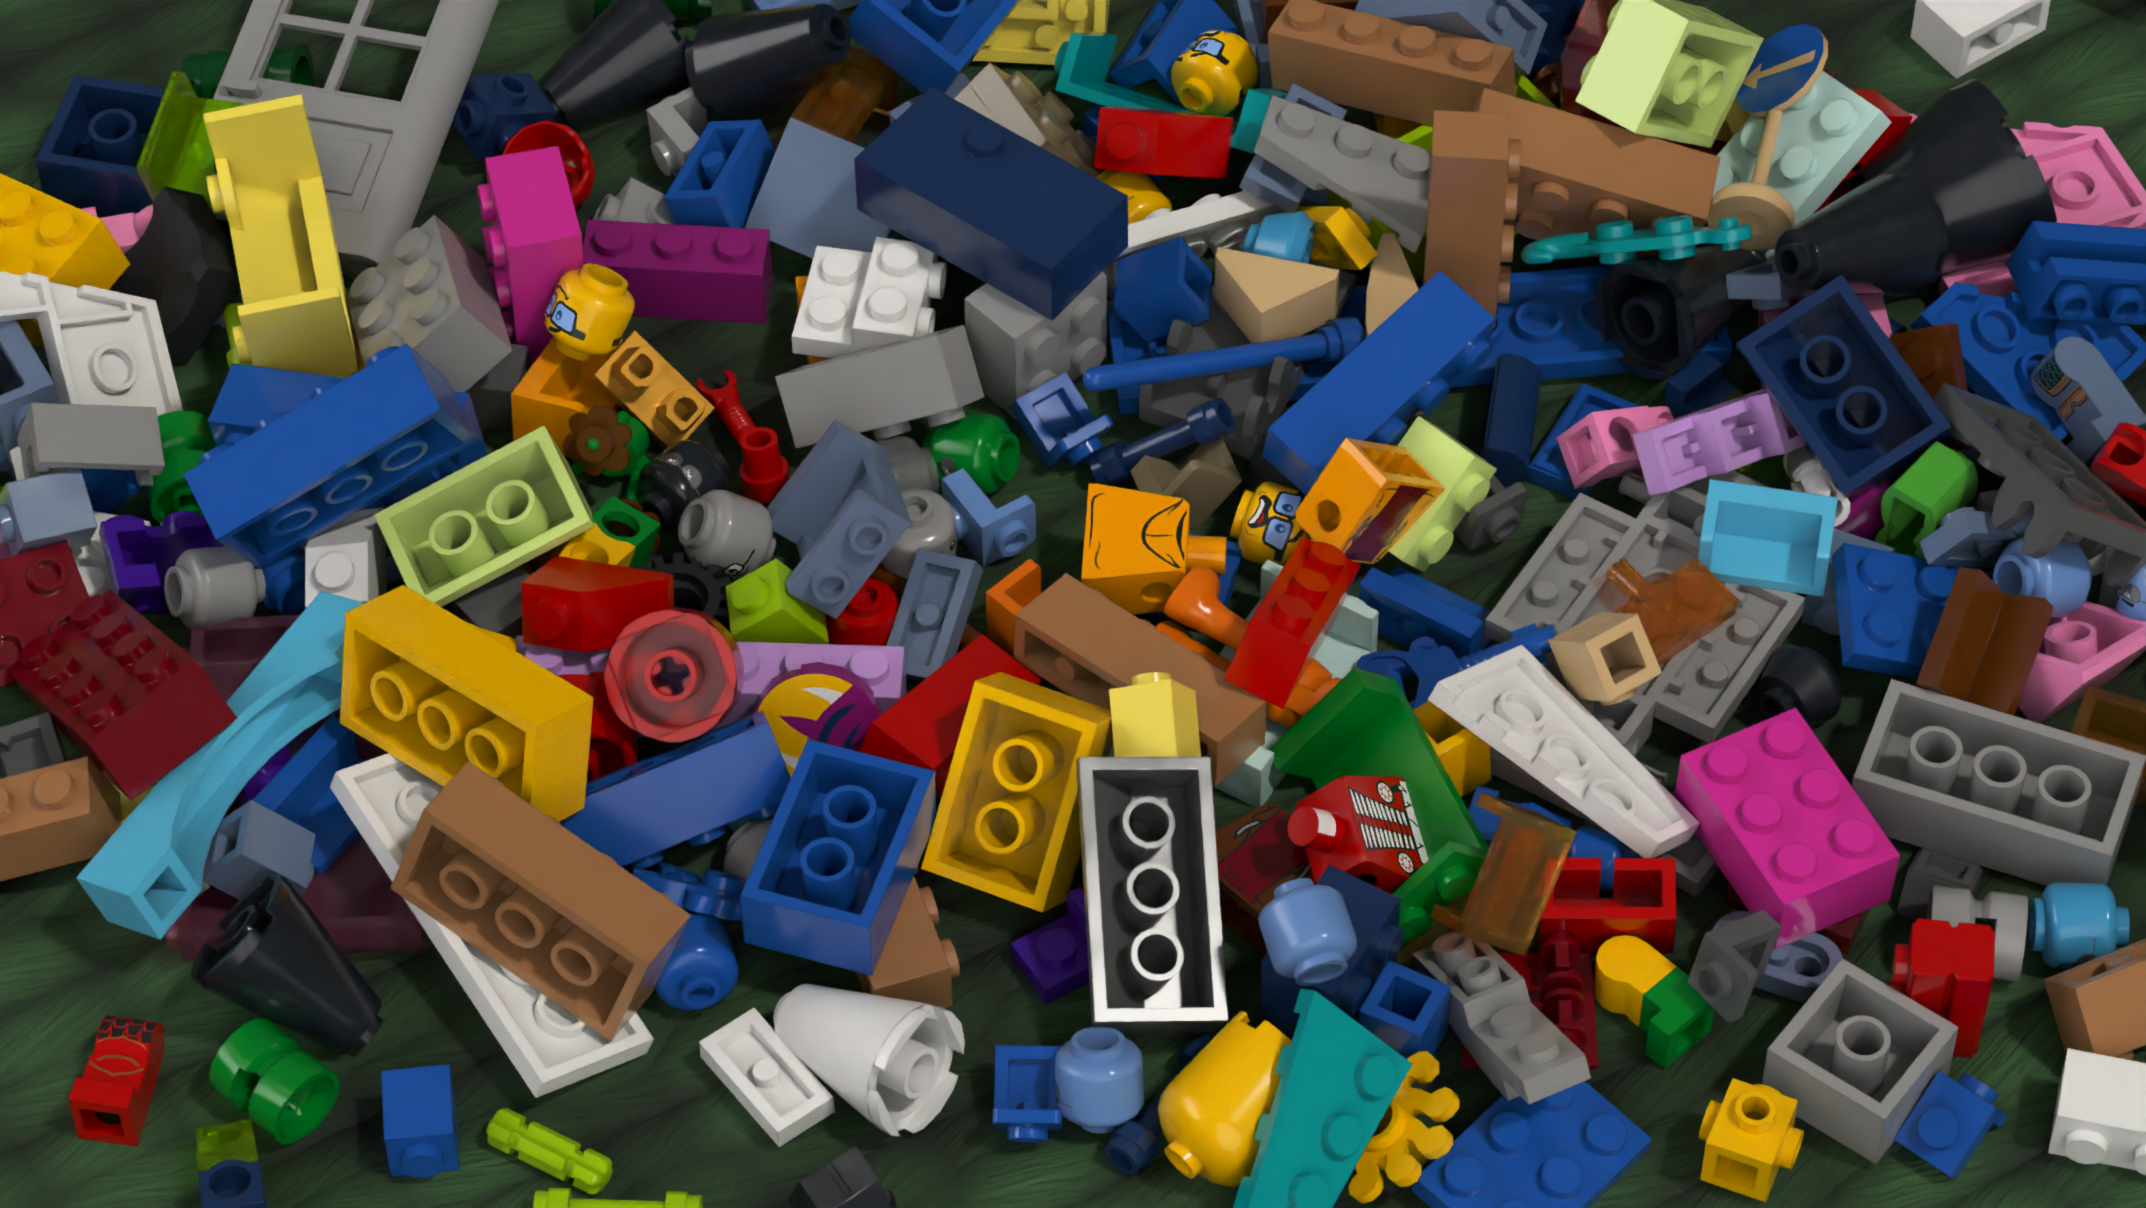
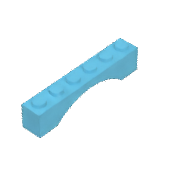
[76,591,364,940]

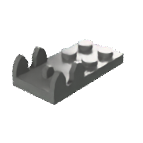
[1139,236,1356,460]
[1933,383,2146,588]

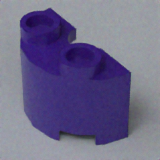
[99,510,225,615]

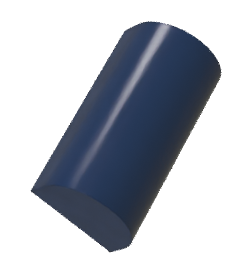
[1478,353,1542,489]

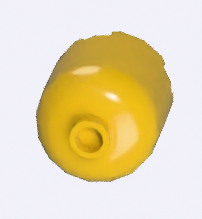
[1158,1011,1292,1188]

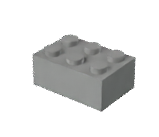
[346,215,512,393]

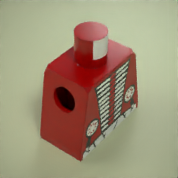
[1288,776,1429,894]

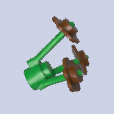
[563,404,661,553]

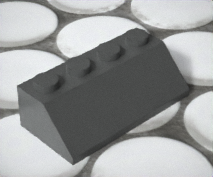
[1076,757,1228,1039]

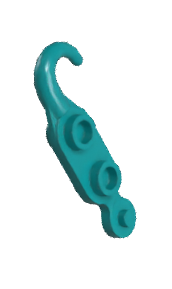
[1521,215,1752,264]

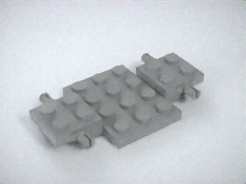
[1484,469,1805,820]

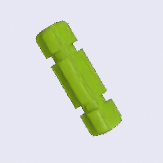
[486,1108,613,1195]

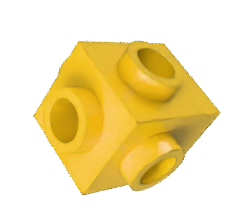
[1699,1078,1804,1202]

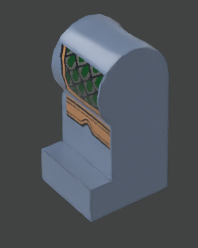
[2031,336,2146,465]

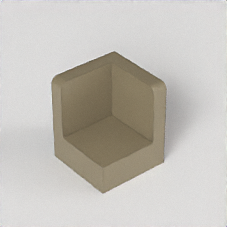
[1130,438,1242,530]

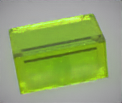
[137,71,243,213]

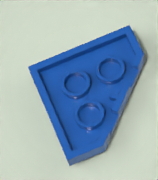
[1910,282,2146,441]

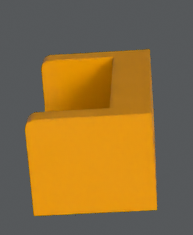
[511,337,623,457]

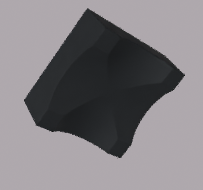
[110,186,240,365]

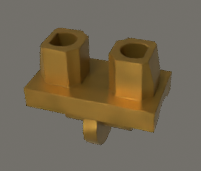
[590,330,715,449]

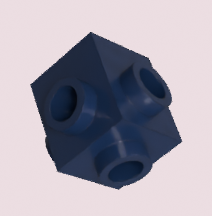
[452,73,557,160]

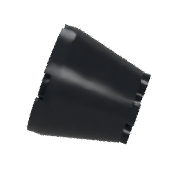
[1842,79,2057,275]

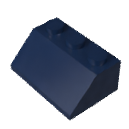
[1736,275,1952,498]

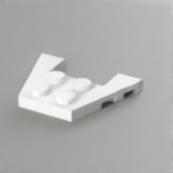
[0,271,183,481]

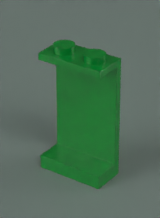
[1269,668,1496,944]

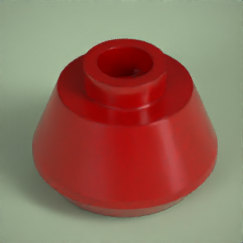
[825,578,901,646]

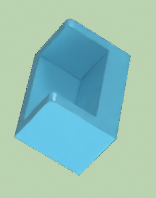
[1695,479,1838,597]

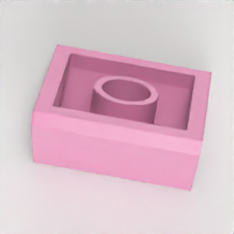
[2018,601,2146,723]

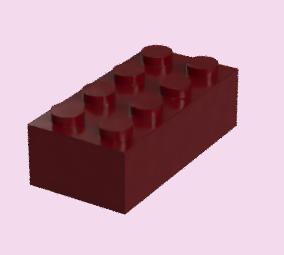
[7,589,237,801]

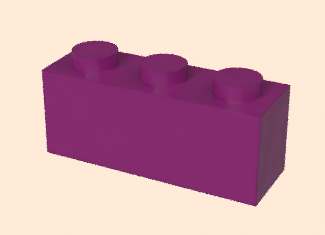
[583,220,773,324]

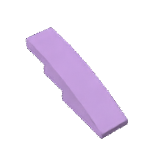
[1632,389,1807,495]

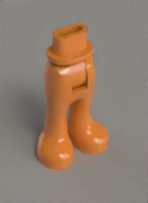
[1155,564,1342,728]

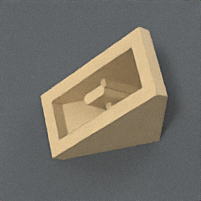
[1214,247,1339,343]

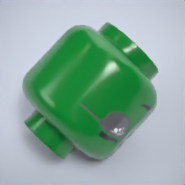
[923,412,1020,496]

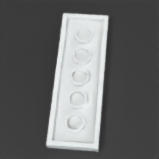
[330,753,654,1098]

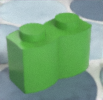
[1875,441,1978,559]

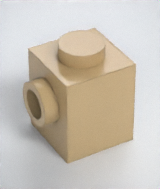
[1548,612,1662,706]

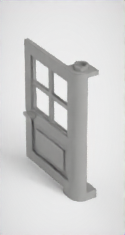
[176,0,513,280]

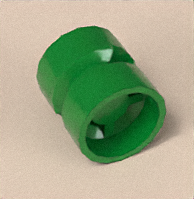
[146,411,217,523]
[209,1018,340,1145]

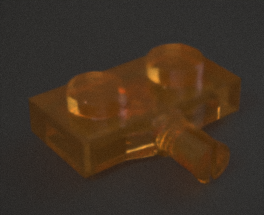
[1606,557,1739,666]

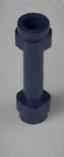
[1089,398,1235,486]
[1104,1032,1215,1175]

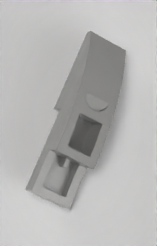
[1412,929,1591,1105]

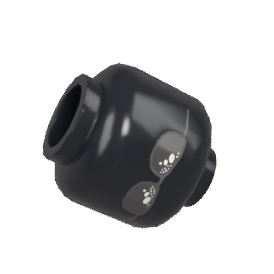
[638,439,732,532]

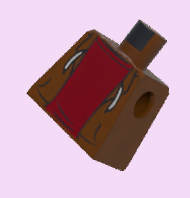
[1215,803,1315,957]

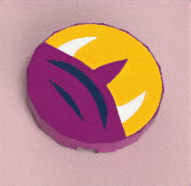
[755,662,882,777]

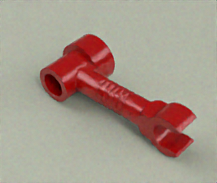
[697,370,790,503]

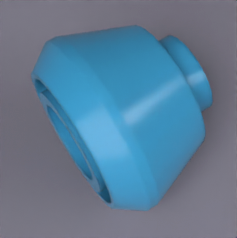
[1243,211,1315,264]

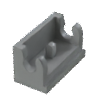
[17,403,165,486]

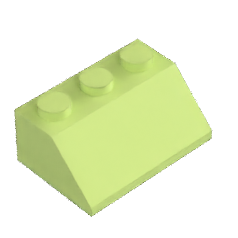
[374,425,594,607]

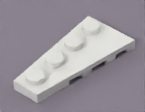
[1103,189,1305,300]
[1428,645,1700,858]

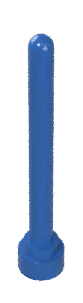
[1083,316,1366,392]

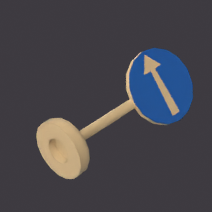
[1708,24,1828,251]

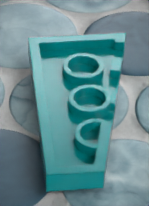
[1233,989,1412,1208]

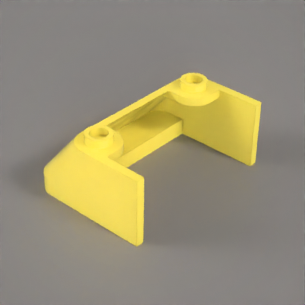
[203,94,360,378]

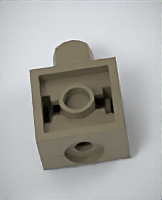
[954,63,1104,178]

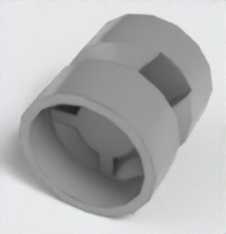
[1926,885,2028,982]

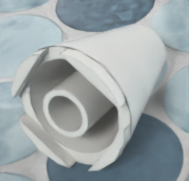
[773,984,965,1136]

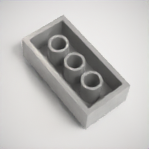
[1852,679,2146,886]

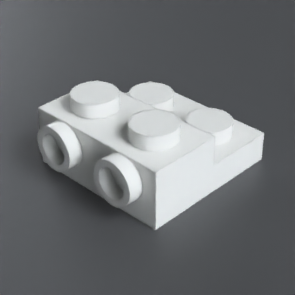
[792,237,947,358]

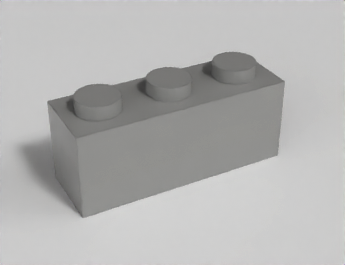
[775,325,984,448]

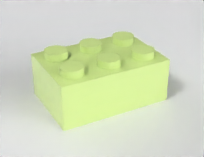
[1575,0,1764,148]

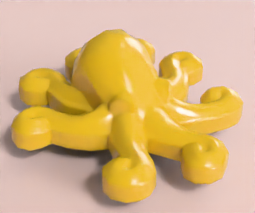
[1348,1051,1460,1204]

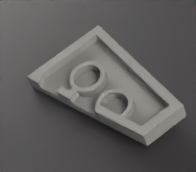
[1254,95,1431,253]

